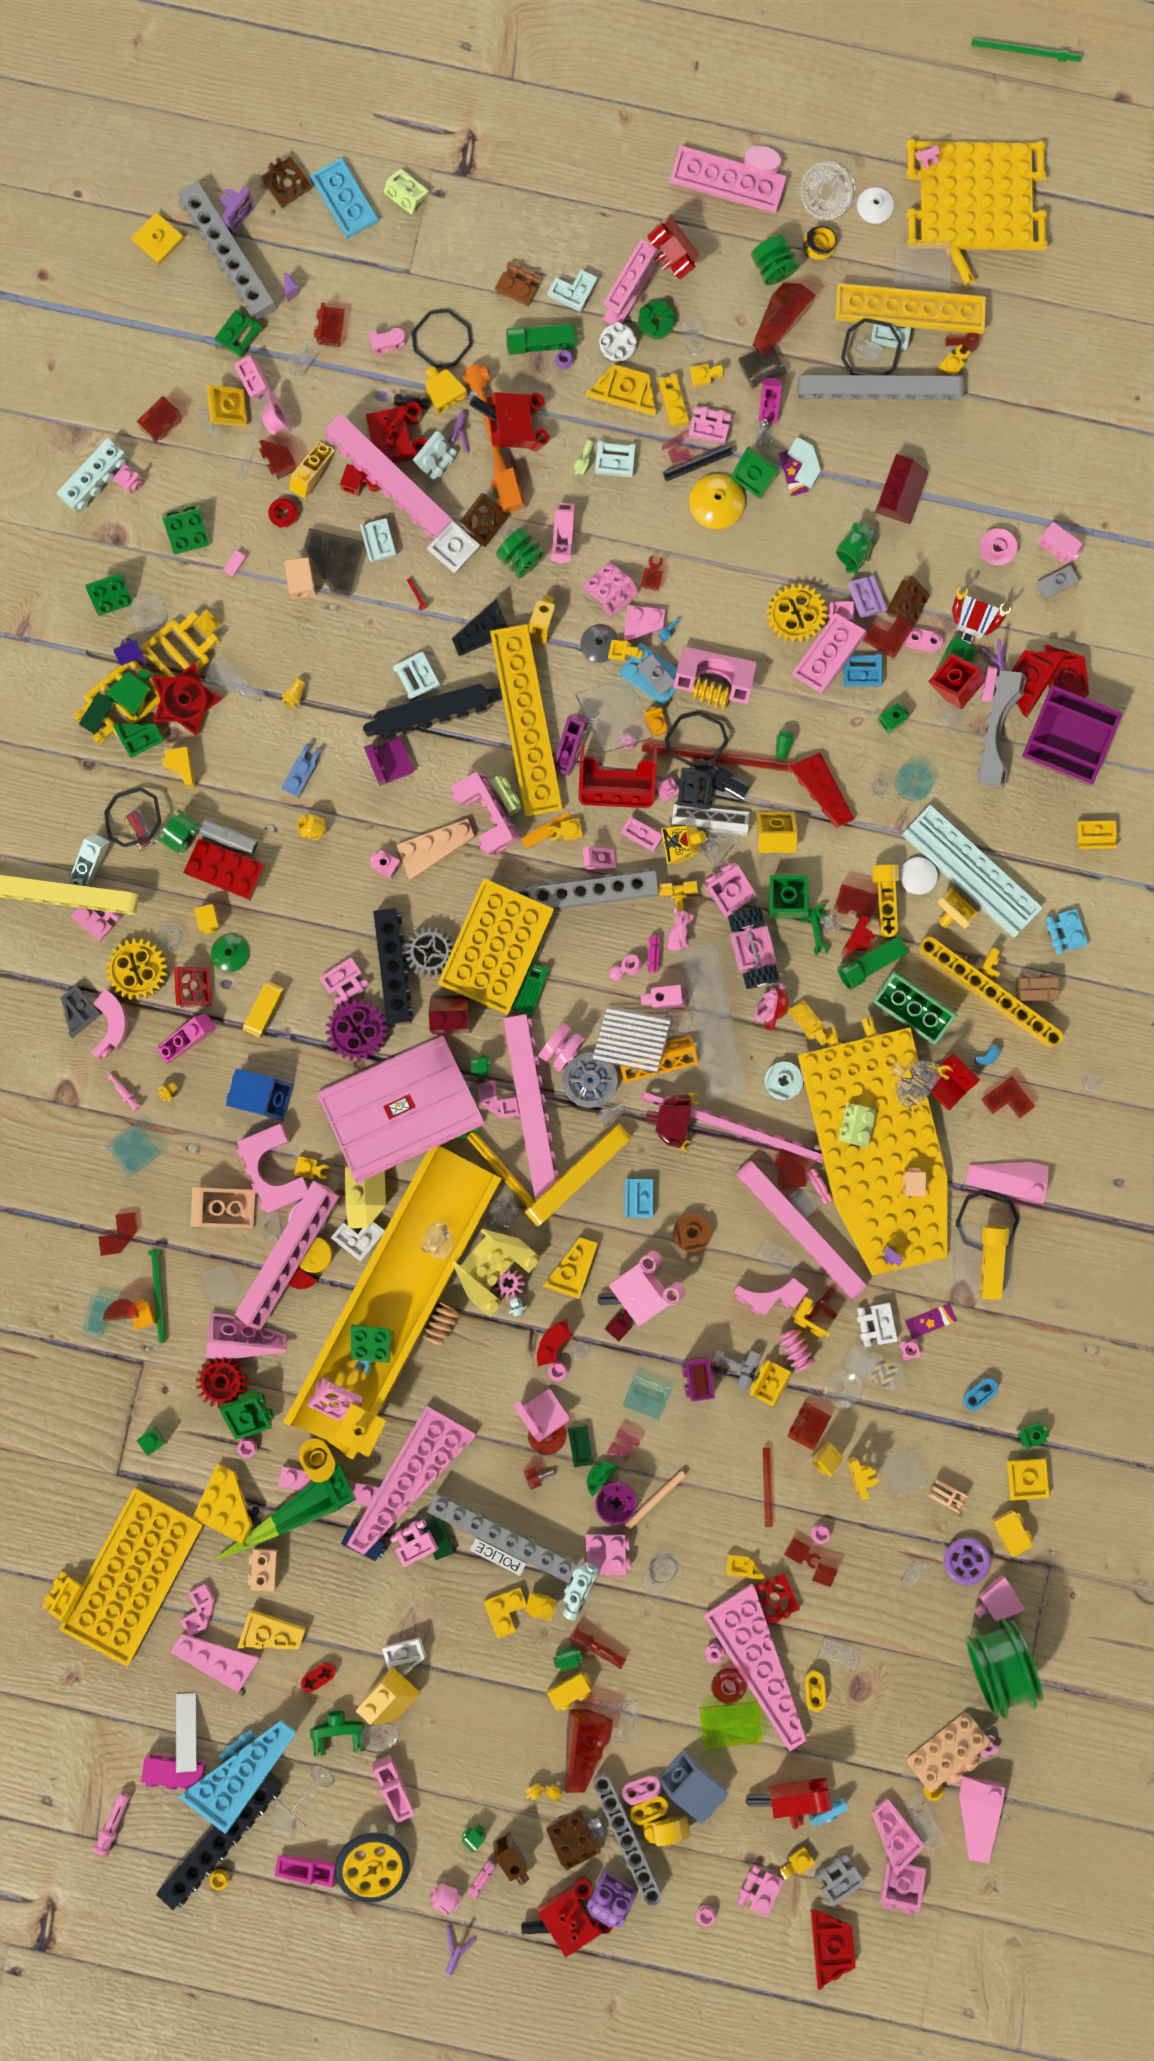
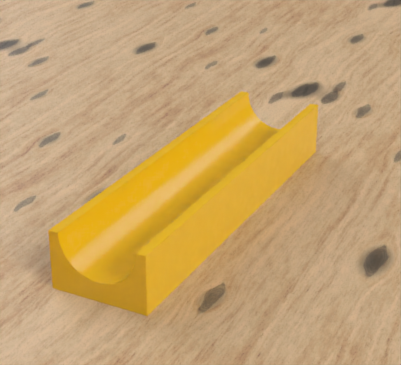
[283,1146,503,1460]

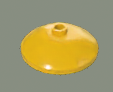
[689,474,745,530]

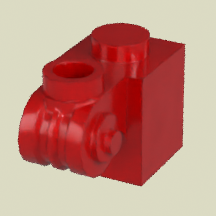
[340,464,381,496]

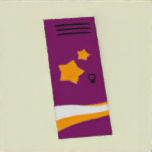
[779,450,809,496]
[905,1303,957,1339]

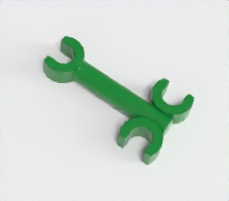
[801,904,829,956]

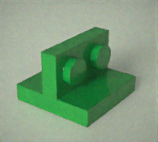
[730,446,780,499]

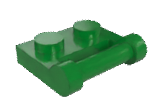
[214,309,263,358]

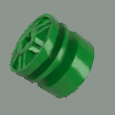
[751,235,800,285]
[496,527,546,579]

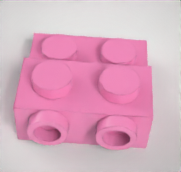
[703,862,757,917]
[586,1533,630,1575]
[878,1860,926,1915]

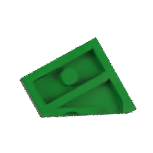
[113,723,164,758]

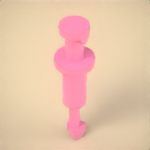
[107,1074,141,1112]

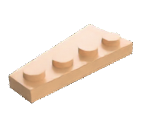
[397,819,475,881]

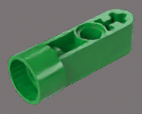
[506,324,578,355]
[837,936,910,990]

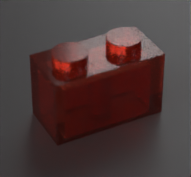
[136,396,182,443]
[833,884,878,919]

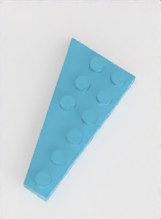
[178,1720,297,1834]

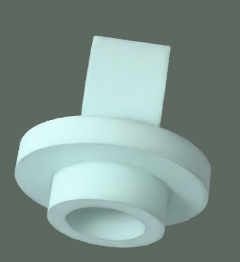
[508,1297,528,1317]

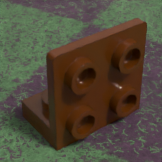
[546,1810,602,1871]

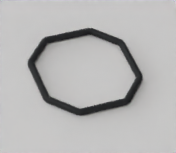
[412,309,473,368]
[841,318,902,376]
[665,712,728,767]
[104,787,161,847]
[956,1190,1020,1251]

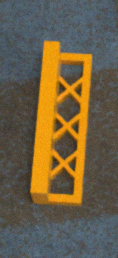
[617,1035,698,1083]

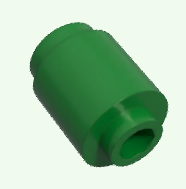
[553,1647,583,1672]

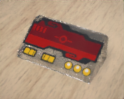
[123,808,157,852]

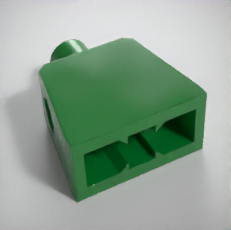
[106,669,152,718]

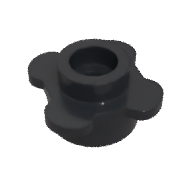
[246,1507,261,1526]

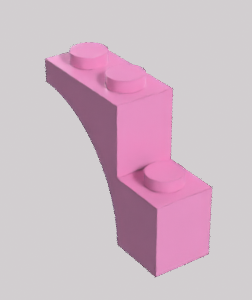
[733,1277,809,1315]

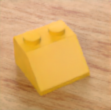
[756,812,798,853]

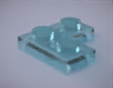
[82,1295,130,1338]

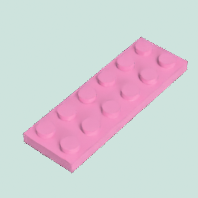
[669,146,787,214]

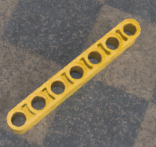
[524,1123,632,1227]

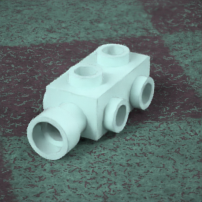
[562,1562,599,1620]

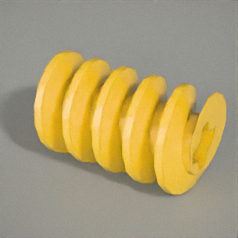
[689,676,730,712]

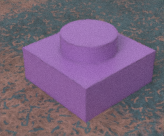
[882,1246,904,1266]

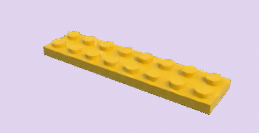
[835,283,986,334]

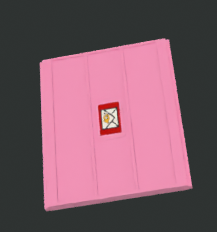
[317,1034,485,1185]

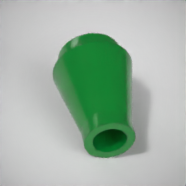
[775,731,795,760]

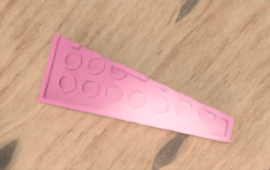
[347,1406,476,1555]
[704,1583,806,1751]

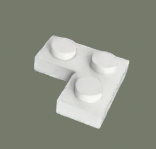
[331,1222,385,1262]

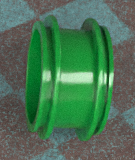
[965,1618,1043,1719]

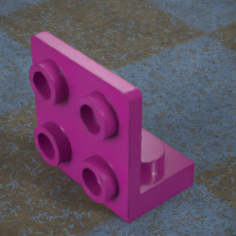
[364,738,414,786]

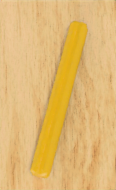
[467,1131,535,1208]

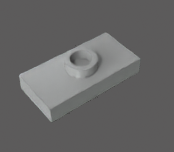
[1036,565,1080,600]
[637,654,674,696]

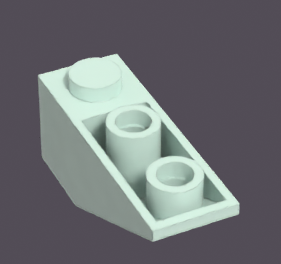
[67,833,110,887]

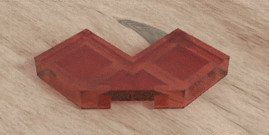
[98,1212,138,1256]

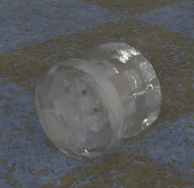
[819,914,842,934]

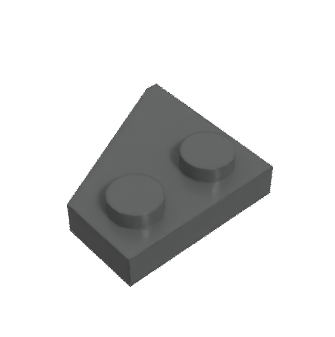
[61,985,101,1038]

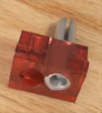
[523,1467,555,1490]

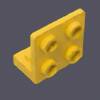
[791,1297,830,1338]

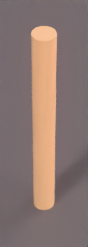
[625,1470,686,1530]

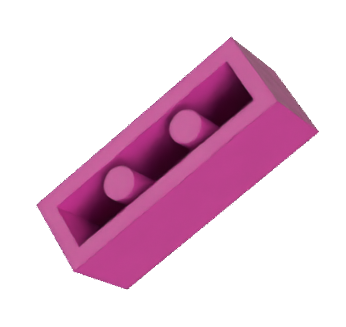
[141,1754,206,1791]

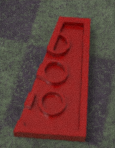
[787,753,855,828]

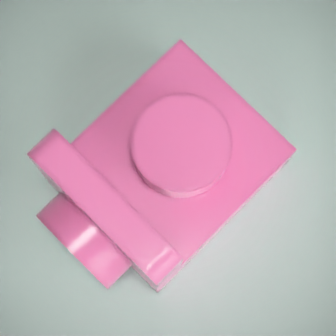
[113,464,143,494]

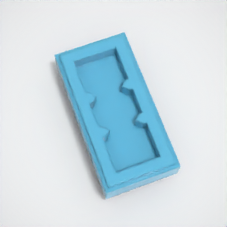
[808,1798,849,1827]

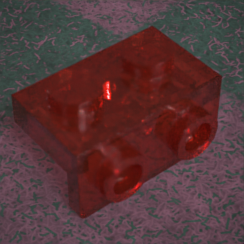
[314,302,345,347]

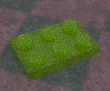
[699,1701,763,1749]

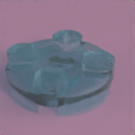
[894,762,933,801]

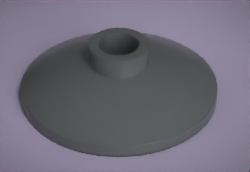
[580,625,617,663]

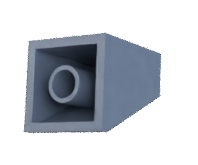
[658,1750,729,1824]

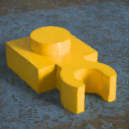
[938,345,970,376]
[548,818,583,842]
[294,1156,330,1180]

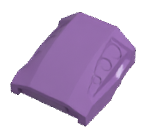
[587,1869,638,1927]

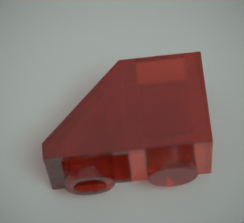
[259,440,297,480]
[775,1150,806,1189]

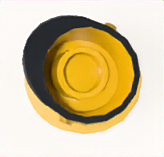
[803,225,837,260]

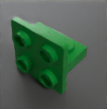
[85,573,134,616]
[350,1324,394,1363]

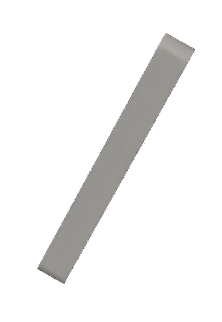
[798,375,964,400]

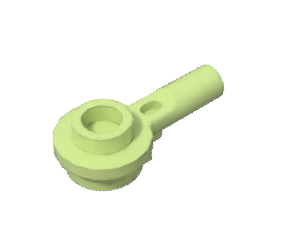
[573,440,594,475]

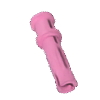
[92,1792,130,1856]

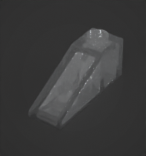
[205,657,262,702]

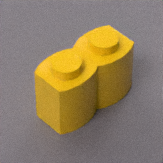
[991,1510,1033,1558]

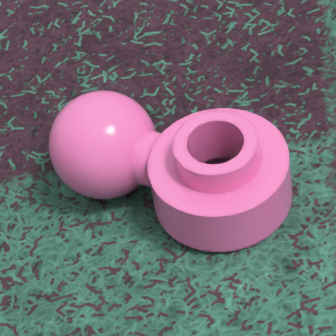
[609,955,642,981]

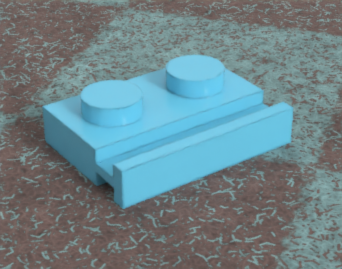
[625,1179,653,1218]

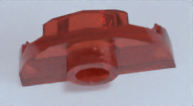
[102,1299,139,1321]

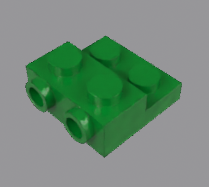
[219,1389,274,1440]

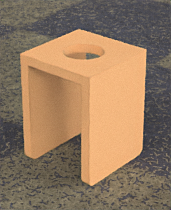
[284,558,316,600]

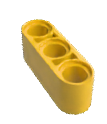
[243,980,285,1038]

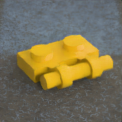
[42,1571,85,1623]

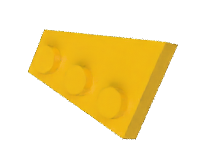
[543,1237,598,1299]

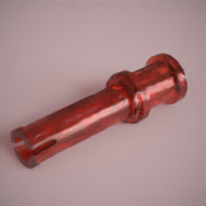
[568,1626,626,1669]

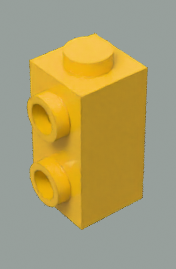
[547,1670,593,1711]

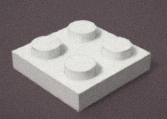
[427,521,480,574]

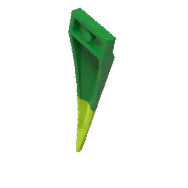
[216,1464,357,1560]

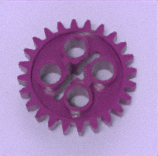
[325,999,388,1062]

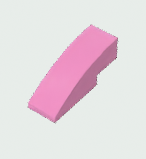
[372,1754,415,1823]

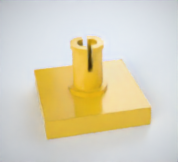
[937,887,979,929]
[333,1403,387,1457]

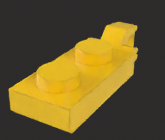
[788,1000,828,1046]

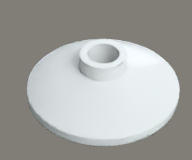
[857,187,894,224]

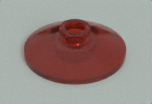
[528,1425,567,1455]

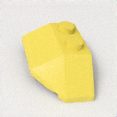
[345,1161,386,1229]

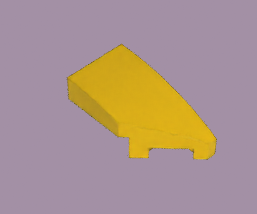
[725,1554,765,1579]

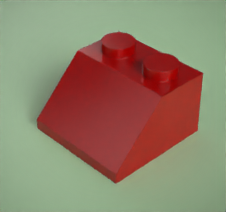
[928,653,985,709]

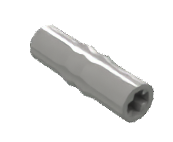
[199,819,258,856]

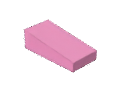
[223,550,246,577]

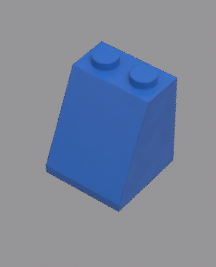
[226,1069,294,1121]

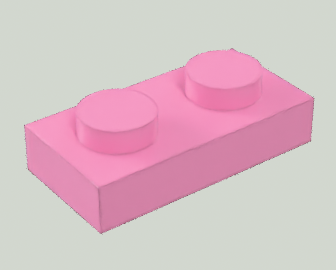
[620,816,662,852]

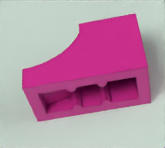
[758,378,782,423]

